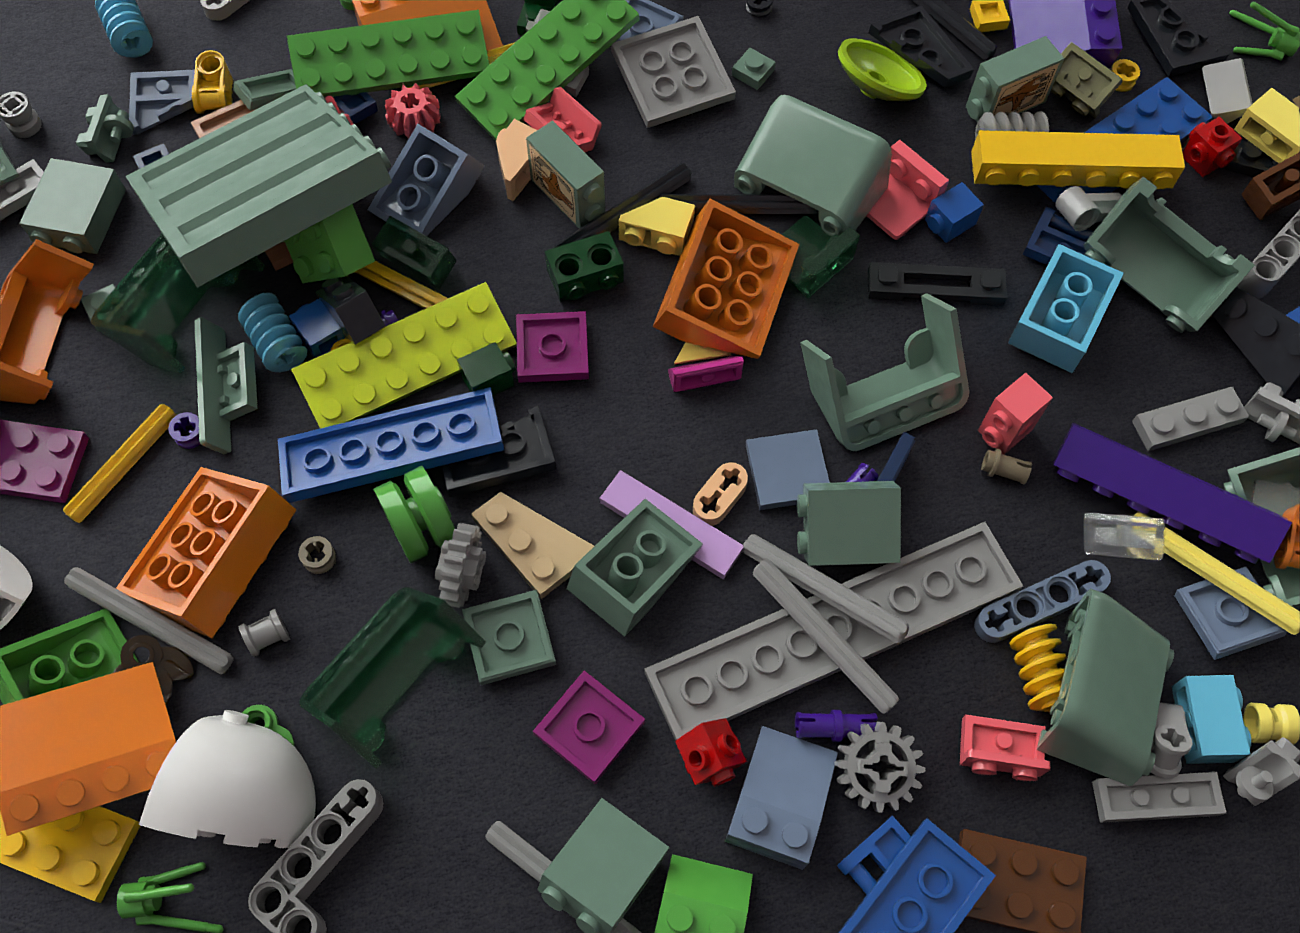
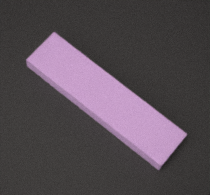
[600,470,744,580]

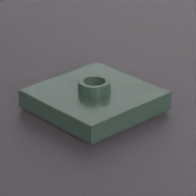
[462,590,556,685]

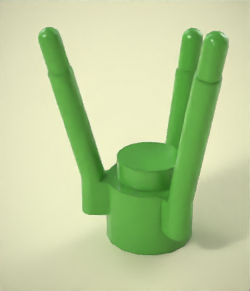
[1229,2,1300,61]
[117,862,223,933]

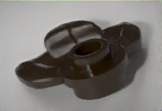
[113,635,194,706]

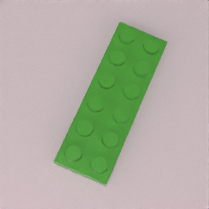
[455,0,639,141]
[287,10,489,97]

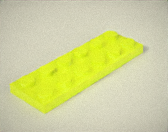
[291,282,517,428]

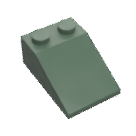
[567,498,703,636]

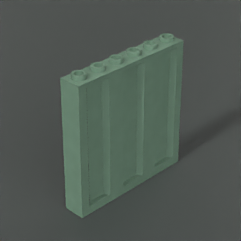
[126,84,392,287]

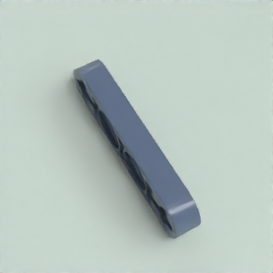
[974,560,1111,643]

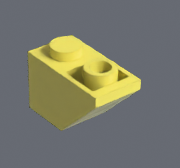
[619,197,695,256]

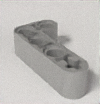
[248,779,384,933]

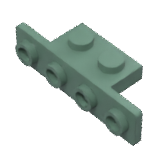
[195,317,258,454]

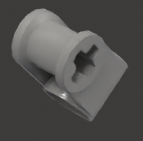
[1151,703,1193,779]

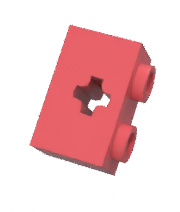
[978,373,1053,454]

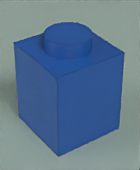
[925,182,984,243]
[289,298,345,358]

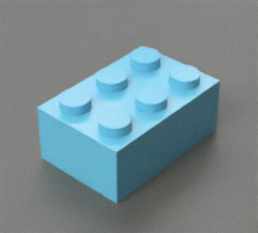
[1008,244,1124,373]

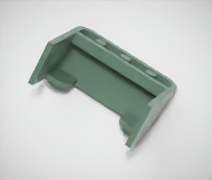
[800,293,969,451]

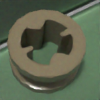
[298,536,336,574]

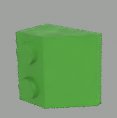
[655,854,753,933]

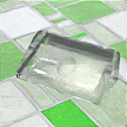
[1084,513,1166,560]

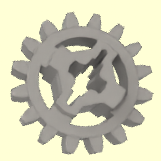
[435,523,486,608]
[834,722,925,813]

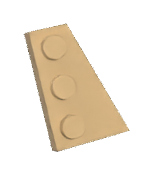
[471,492,594,599]

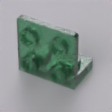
[782,216,860,298]

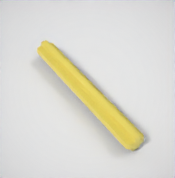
[1127,512,1300,635]

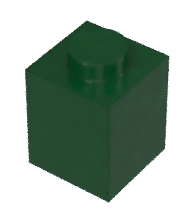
[457,342,516,396]

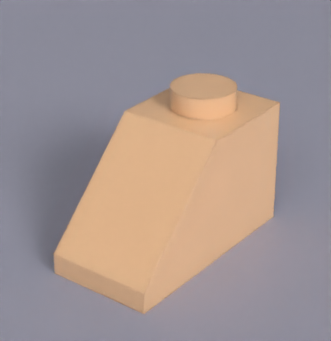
[496,119,537,201]

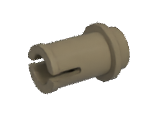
[981,449,1032,484]

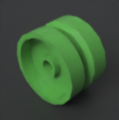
[373,466,455,564]

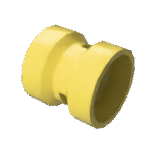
[1243,703,1300,745]

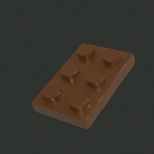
[959,829,1087,933]

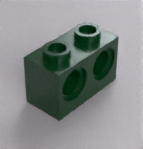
[545,231,624,302]

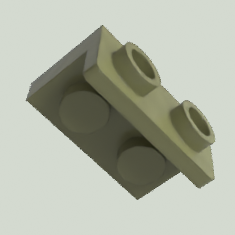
[1050,42,1122,118]

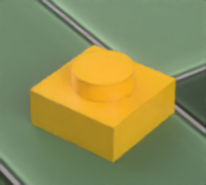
[969,0,1010,32]

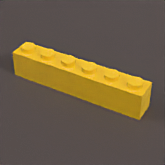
[971,130,1185,189]

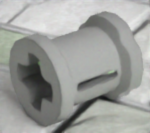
[238,609,290,657]

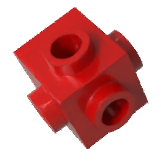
[1182,116,1242,177]
[675,718,747,787]

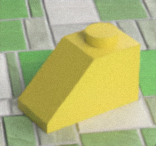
[1234,88,1300,163]

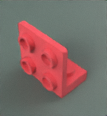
[867,140,949,240]

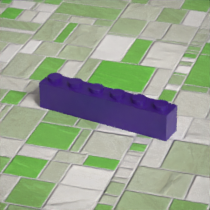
[1053,423,1292,564]

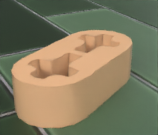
[693,462,748,526]

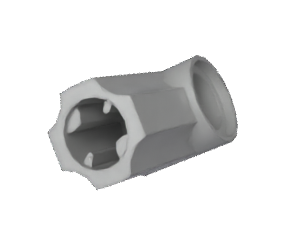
[1055,186,1122,231]

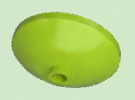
[838,38,927,101]

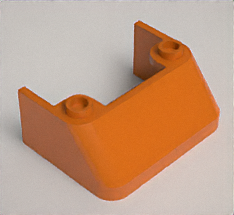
[0,239,94,404]

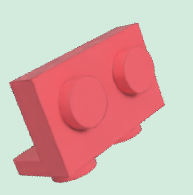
[523,87,602,152]
[960,715,1050,781]

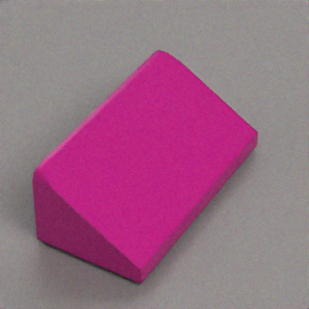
[668,356,744,392]

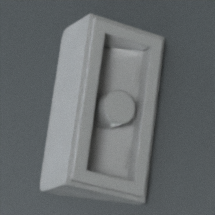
[1202,58,1253,124]

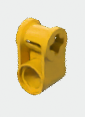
[192,50,233,114]

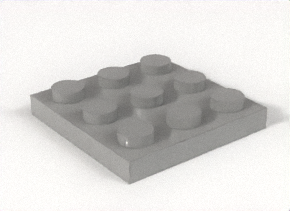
[611,16,736,128]

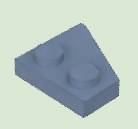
[129,70,195,135]

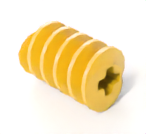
[1010,624,1067,712]

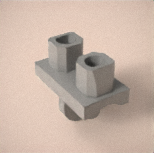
[1244,382,1300,444]
[1223,737,1300,806]

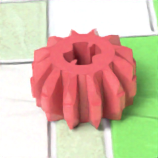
[385,83,440,139]

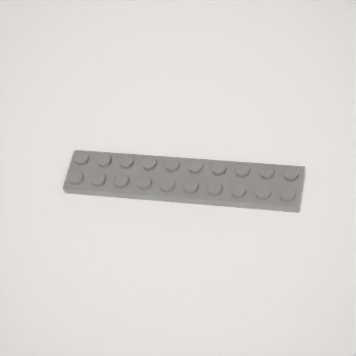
[645,522,1023,740]

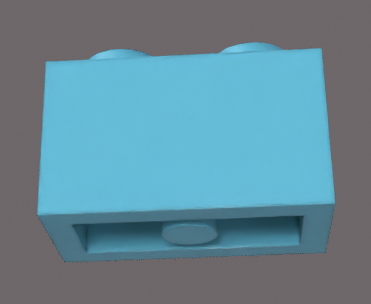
[1172,675,1251,764]

